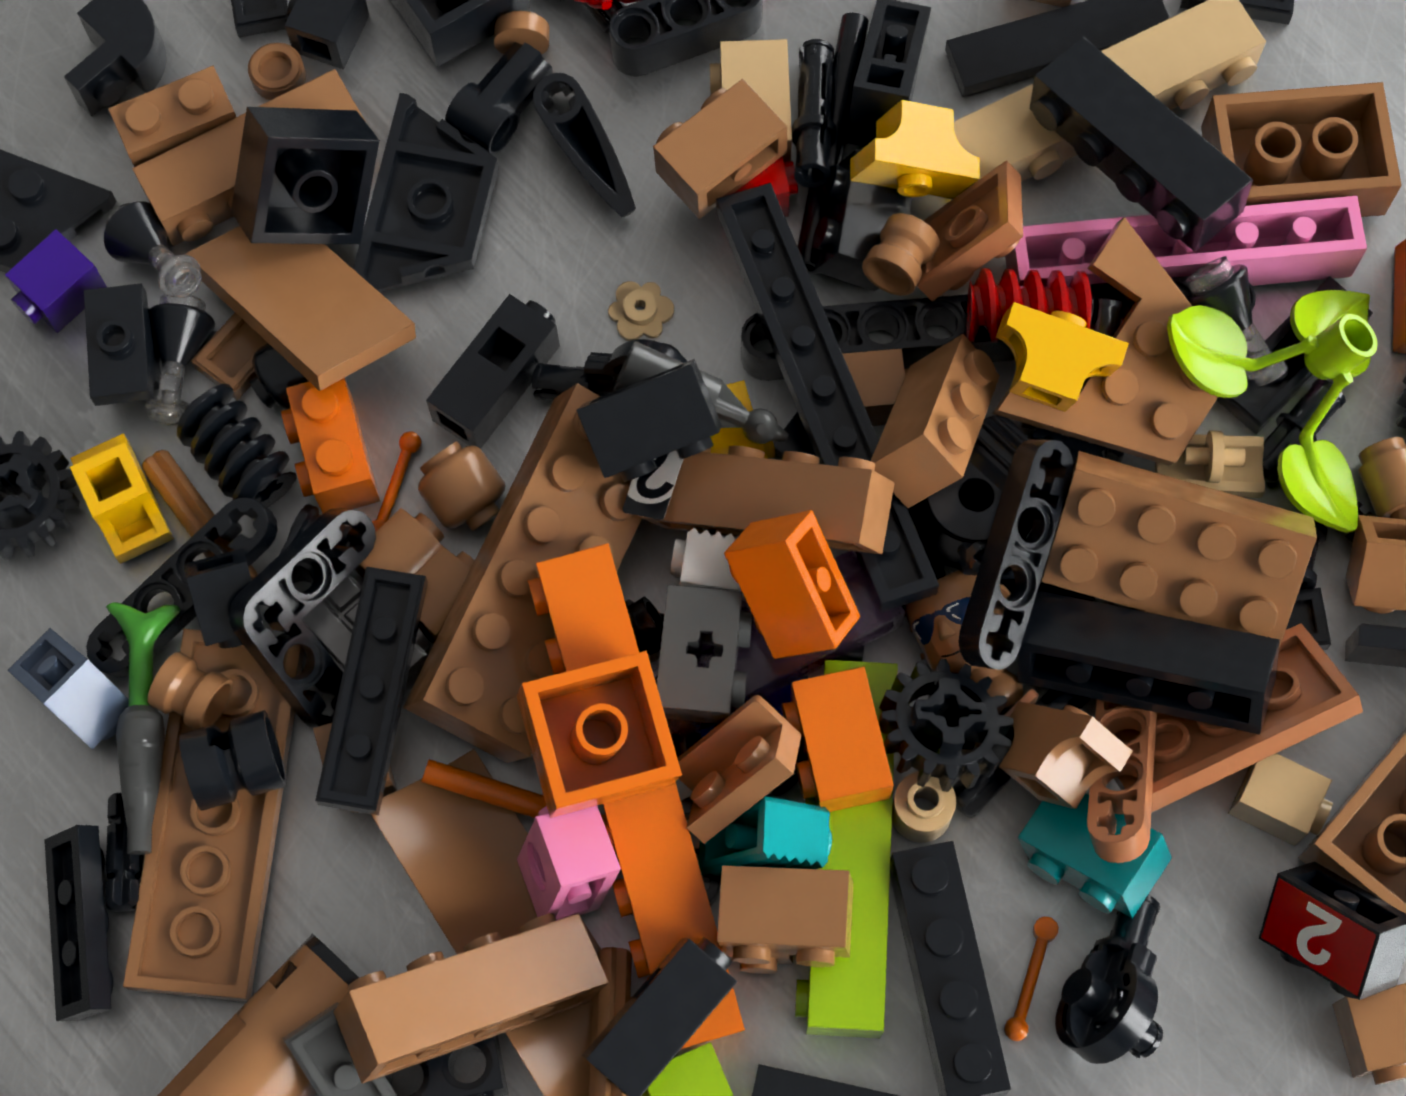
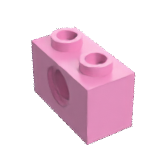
[517,806,621,920]

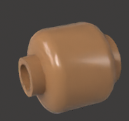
[418,441,506,532]

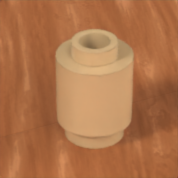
[892,771,956,843]

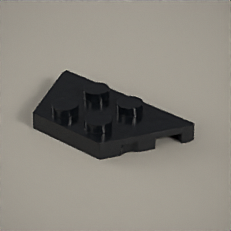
[353,93,499,292]
[0,149,117,273]

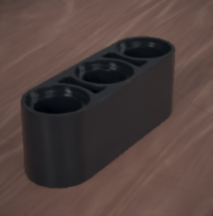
[609,0,763,77]

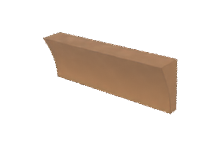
[371,749,631,1096]

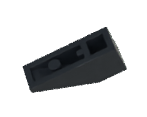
[844,0,931,148]

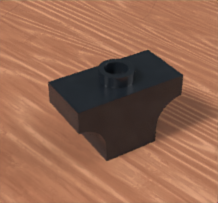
[84,283,162,406]

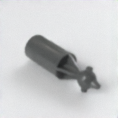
[613,341,789,444]

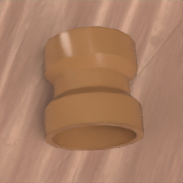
[862,213,940,296]
[147,652,233,730]

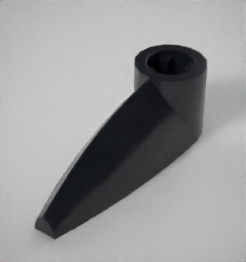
[533,73,636,217]

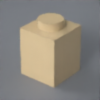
[1228,753,1333,846]

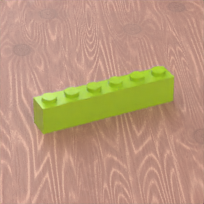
[795,660,898,1039]

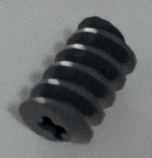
[176,384,297,508]

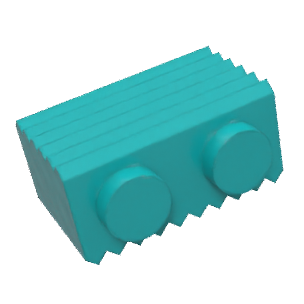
[698,796,832,878]

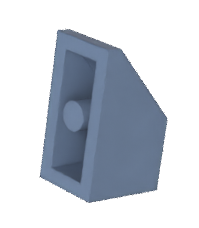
[7,628,129,750]

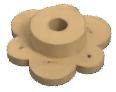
[608,281,674,341]

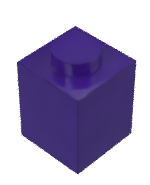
[5,229,107,334]

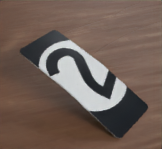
[623,450,684,520]

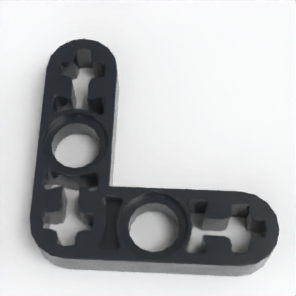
[229,508,376,728]

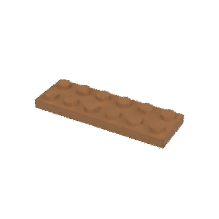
[123,628,305,1002]

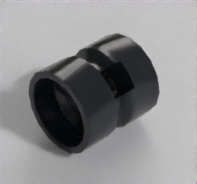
[179,710,287,811]

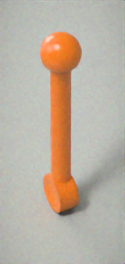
[372,431,422,532]
[1004,916,1059,1041]

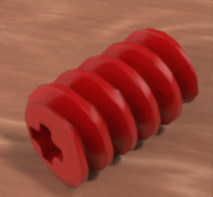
[966,268,1092,343]

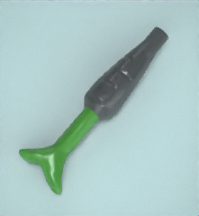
[106,602,180,855]

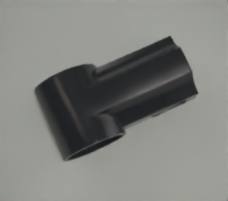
[445,42,553,155]

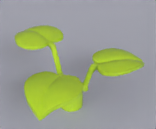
[1167,290,1378,533]

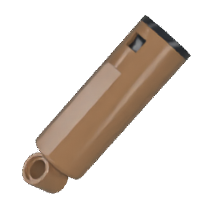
[157,933,359,1096]

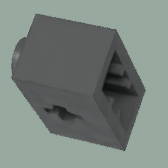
[657,585,753,724]

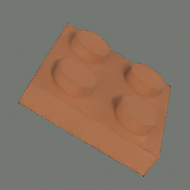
[917,160,1023,301]

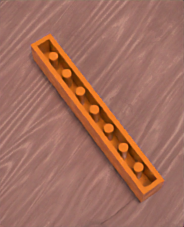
[527,543,745,1049]

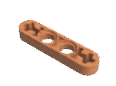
[1087,700,1157,863]

